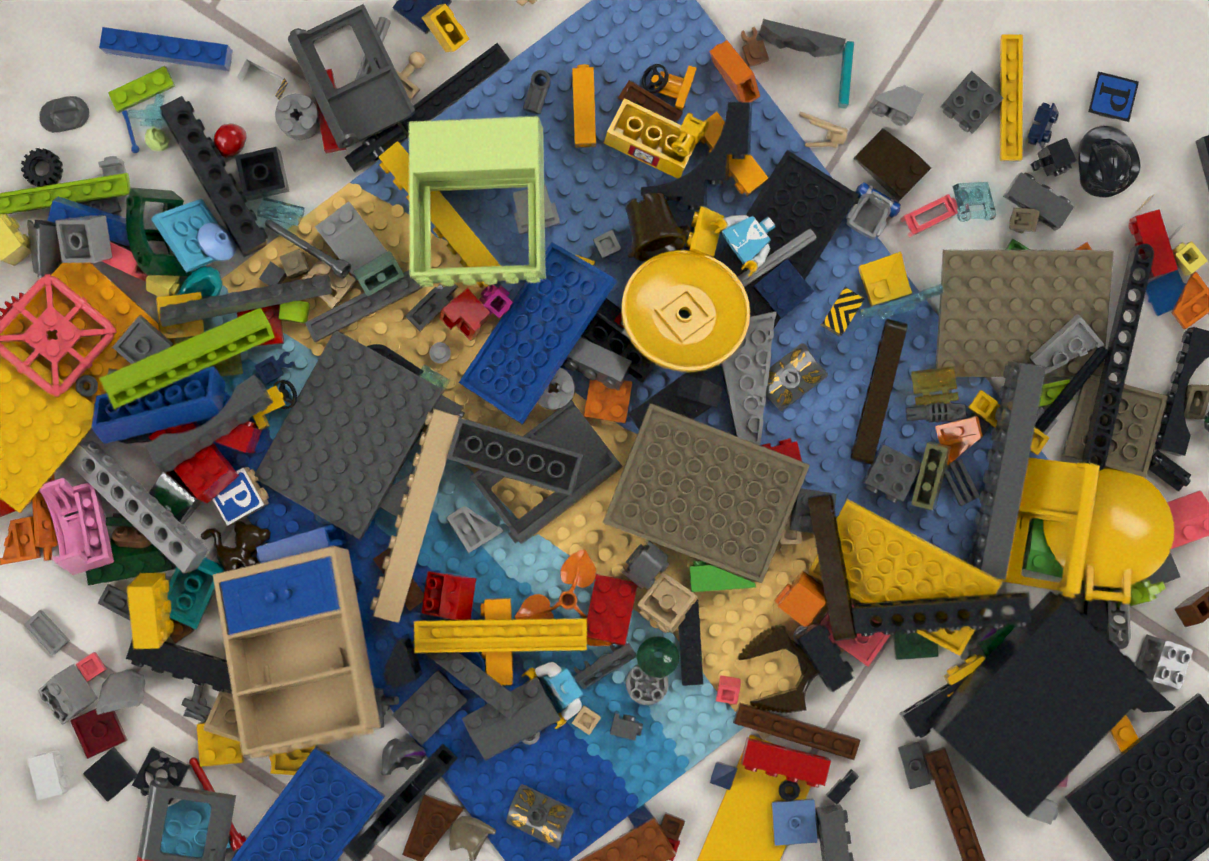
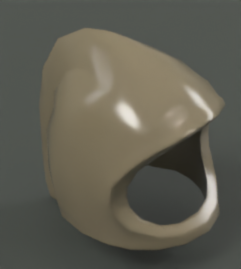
[449,816,496,861]

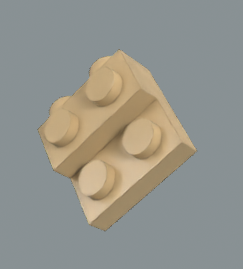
[637,572,698,634]

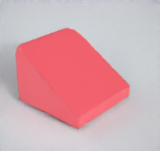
[716,676,741,705]

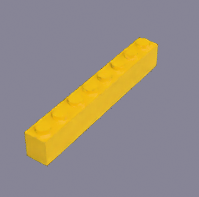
[379,141,501,288]

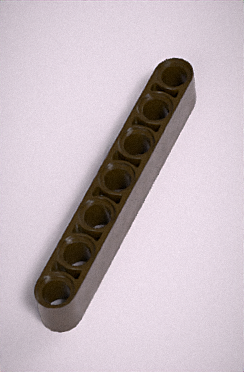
[851,318,908,465]
[808,493,857,641]

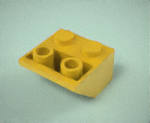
[686,207,724,258]

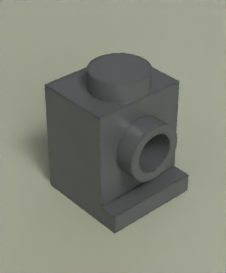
[610,711,643,740]

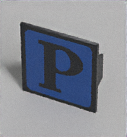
[1088,71,1139,122]

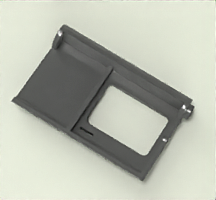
[288,4,415,148]
[470,400,622,544]

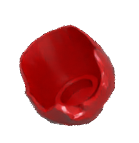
[214,123,247,159]

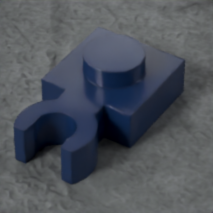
[255,352,295,385]

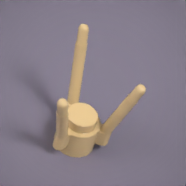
[799,112,848,148]

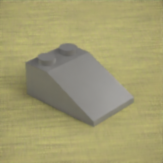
[315,201,387,280]

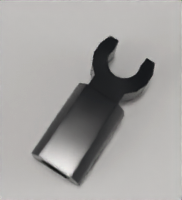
[826,769,859,805]

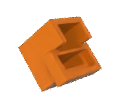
[774,571,826,627]

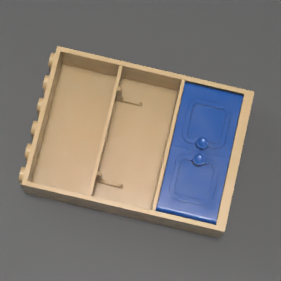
[213,546,381,758]

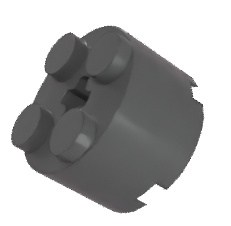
[621,540,669,589]

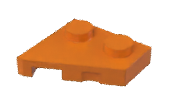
[0,516,41,565]

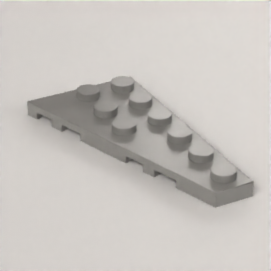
[721,312,776,445]

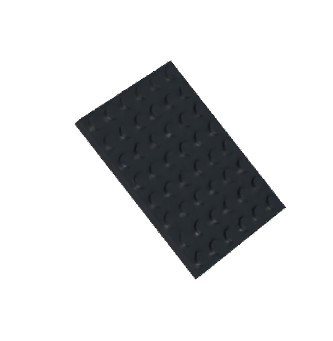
[1064,693,1209,861]

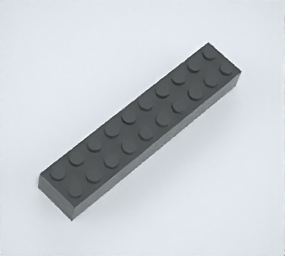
[968,362,1046,579]

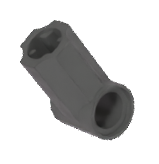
[523,70,551,115]

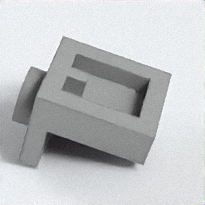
[98,156,126,176]

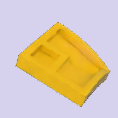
[858,251,912,307]
[156,292,204,339]

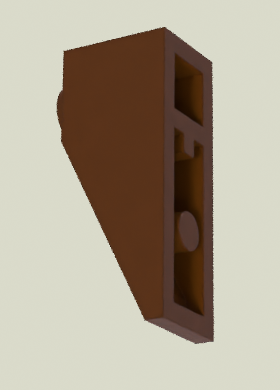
[1174,586,1209,627]

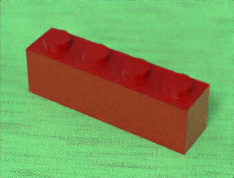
[741,737,831,788]

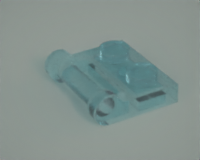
[952,182,996,222]

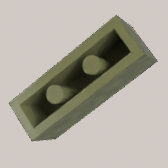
[911,441,951,510]

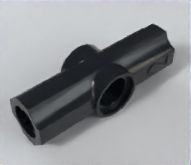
[345,124,407,173]

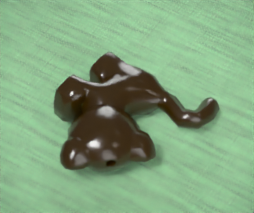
[201,521,271,572]

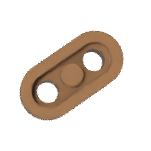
[112,526,152,548]

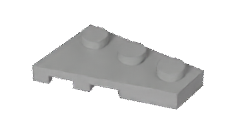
[1029,314,1105,374]

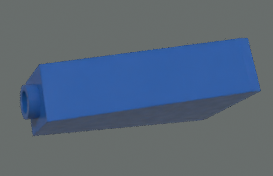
[256,524,347,563]

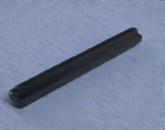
[1035,346,1109,433]

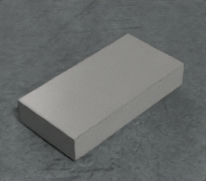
[24,610,70,655]

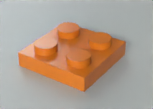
[584,379,632,424]

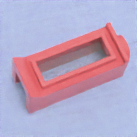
[900,194,958,238]

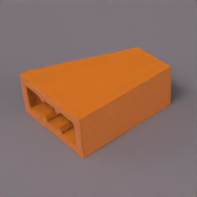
[709,40,760,103]

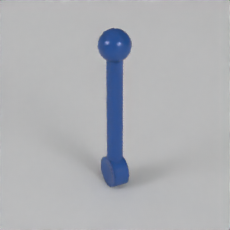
[122,110,139,153]

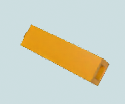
[572,64,596,148]

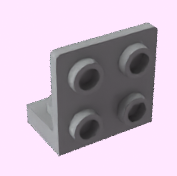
[1136,634,1193,689]

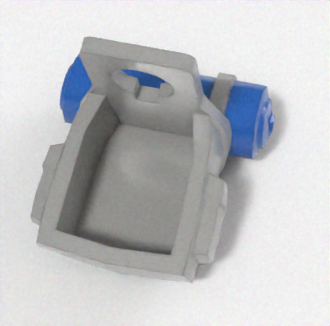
[846,182,901,239]

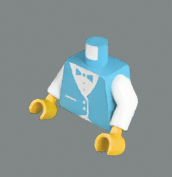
[711,215,775,276]
[522,662,583,729]

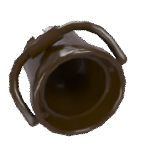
[625,193,690,262]

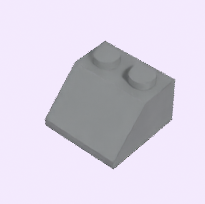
[55,215,112,263]

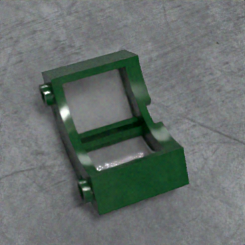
[126,188,190,276]

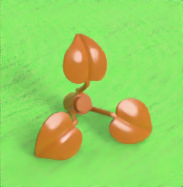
[515,549,612,646]

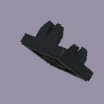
[132,747,190,805]

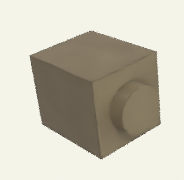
[280,249,310,279]

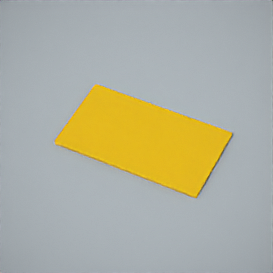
[697,734,811,861]

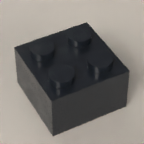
[235,147,290,201]

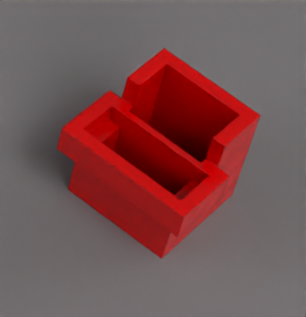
[439,288,490,341]

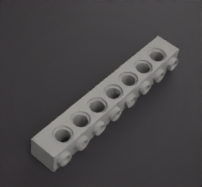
[68,441,209,573]

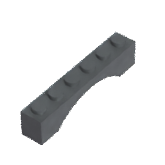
[145,375,274,473]
[380,395,465,516]

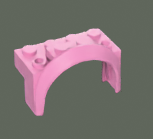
[39,478,114,575]

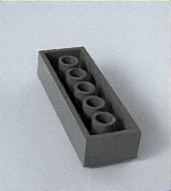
[447,418,584,497]

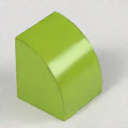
[279,300,310,324]

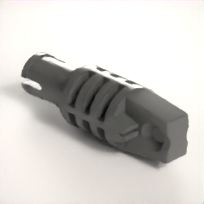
[906,402,966,423]

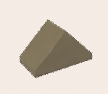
[1184,385,1209,419]

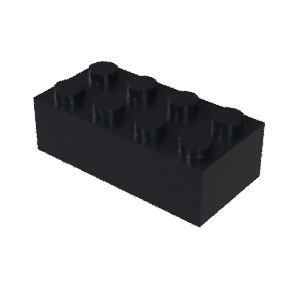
[628,371,722,430]

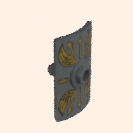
[766,343,828,411]
[507,784,574,848]

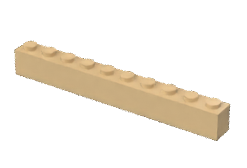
[370,408,459,623]

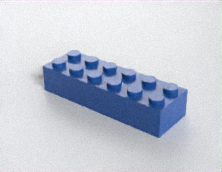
[91,366,225,444]

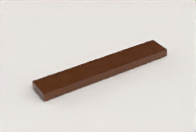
[733,702,861,760]
[924,747,986,861]

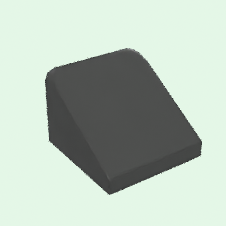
[259,261,287,286]

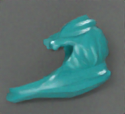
[176,266,222,296]

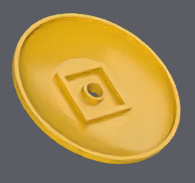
[621,250,750,372]

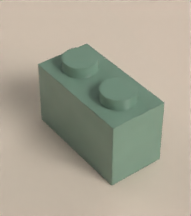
[353,250,405,297]

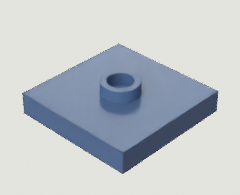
[772,799,818,845]

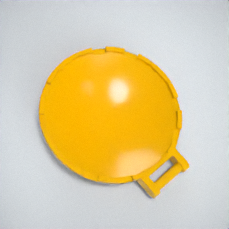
[1043,467,1174,604]

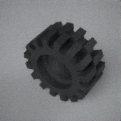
[21,148,64,187]

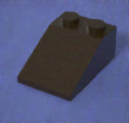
[853,128,931,202]

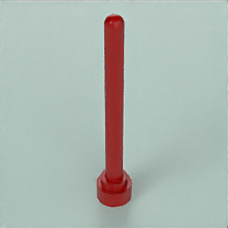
[189,757,246,851]

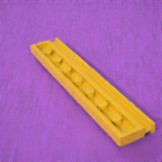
[414,618,587,653]

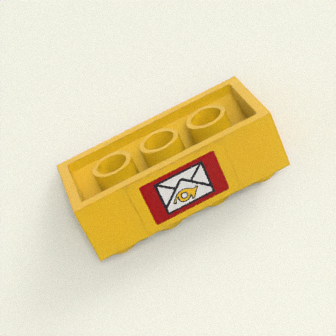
[603,98,696,179]

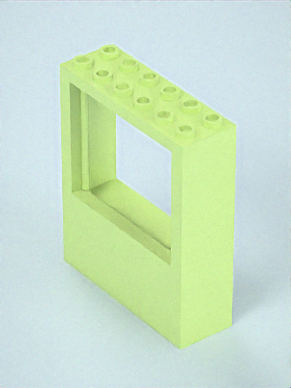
[409,116,546,287]

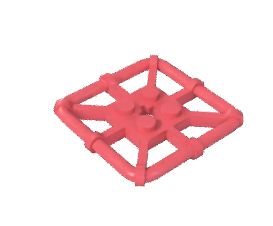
[0,274,117,397]

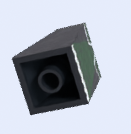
[149,469,203,524]

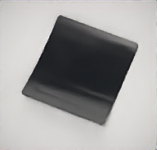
[83,747,137,801]

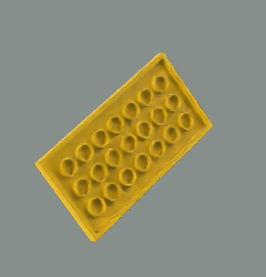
[808,499,1002,656]

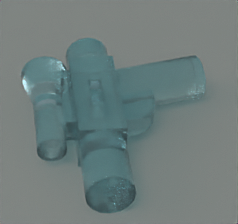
[128,94,164,128]

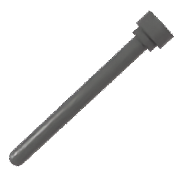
[265,219,351,279]

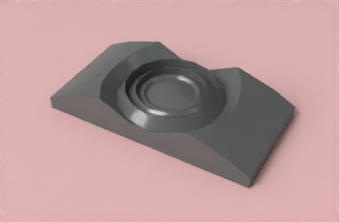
[759,19,846,57]

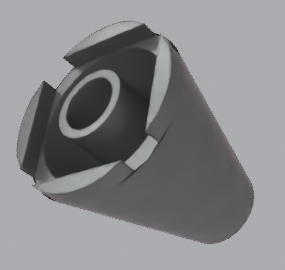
[27,220,61,278]

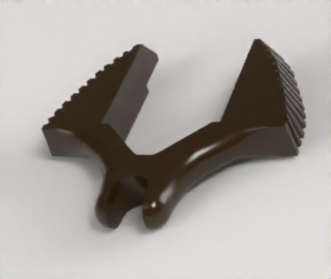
[738,624,818,713]

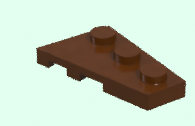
[402,794,464,861]

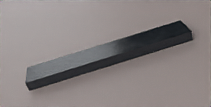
[400,43,510,134]

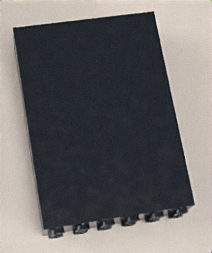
[926,591,1153,817]

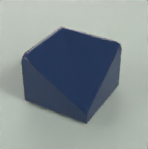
[710,761,737,790]
[628,804,654,827]

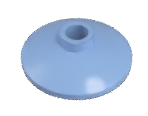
[197,223,236,261]

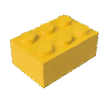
[127,573,174,649]

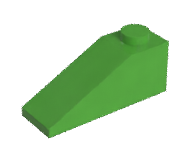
[689,561,756,592]

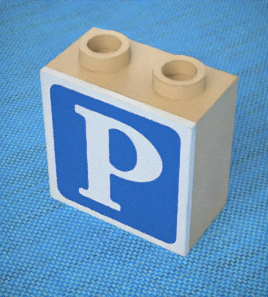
[212,467,269,526]

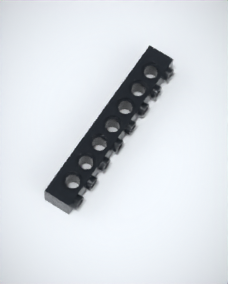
[160,96,268,257]
[853,592,1032,636]

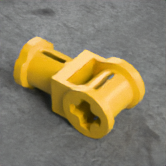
[671,113,709,156]

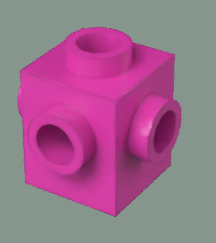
[479,285,513,318]

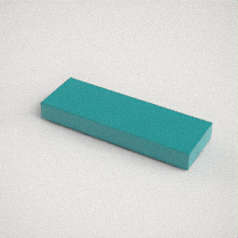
[838,41,854,109]

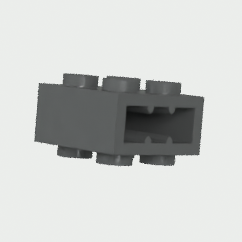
[940,71,1003,134]
[862,444,922,503]

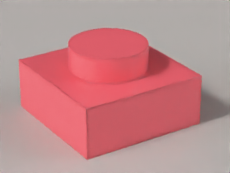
[76,652,107,682]

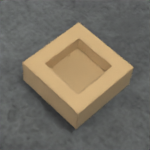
[572,705,601,735]

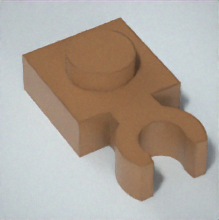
[741,27,769,68]

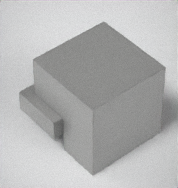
[513,184,560,235]

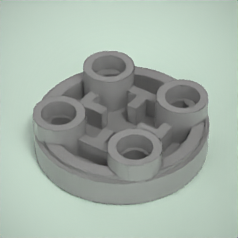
[626,662,668,705]

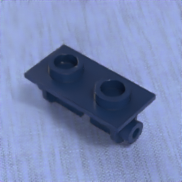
[1027,103,1059,149]

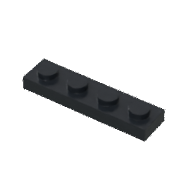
[678,599,703,686]

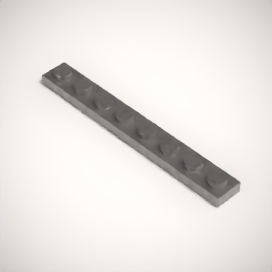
[160,274,332,327]

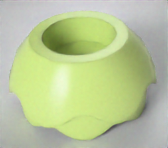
[145,127,169,151]

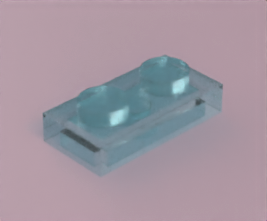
[257,197,305,226]

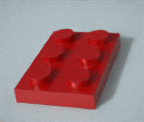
[587,574,638,646]

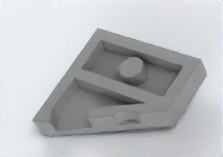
[446,506,503,553]

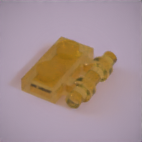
[911,366,959,405]

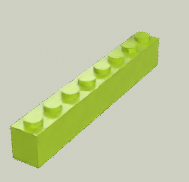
[100,308,275,409]

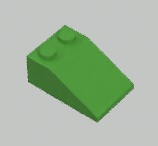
[1022,518,1064,578]

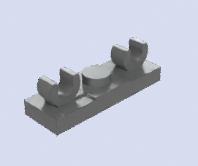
[574,643,637,690]

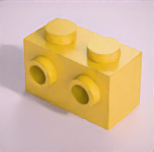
[422,4,469,52]

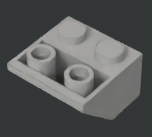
[869,85,924,126]
[38,664,98,725]

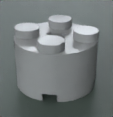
[275,93,320,140]
[538,368,575,410]

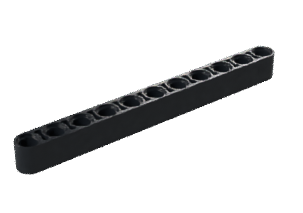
[1082,244,1154,471]

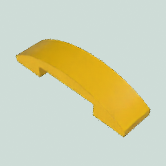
[968,390,1049,455]

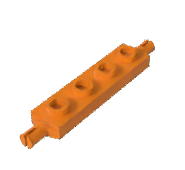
[32,474,58,561]

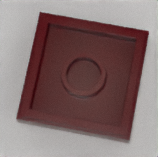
[70,709,128,759]

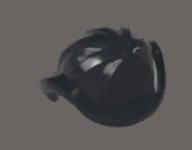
[1078,126,1140,198]

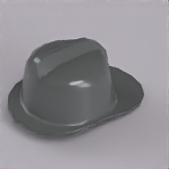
[39,96,89,133]

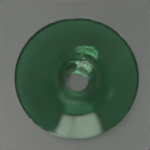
[637,637,679,678]

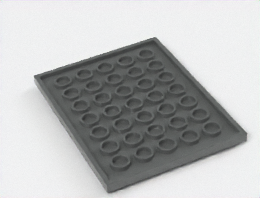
[255,331,445,540]

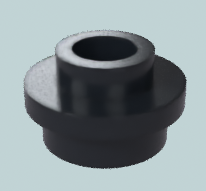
[779,780,800,801]

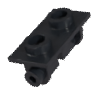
[1148,450,1191,492]

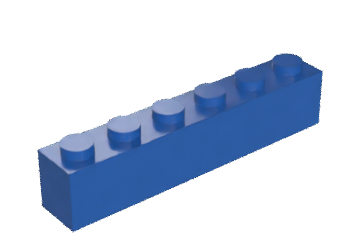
[99,27,233,71]

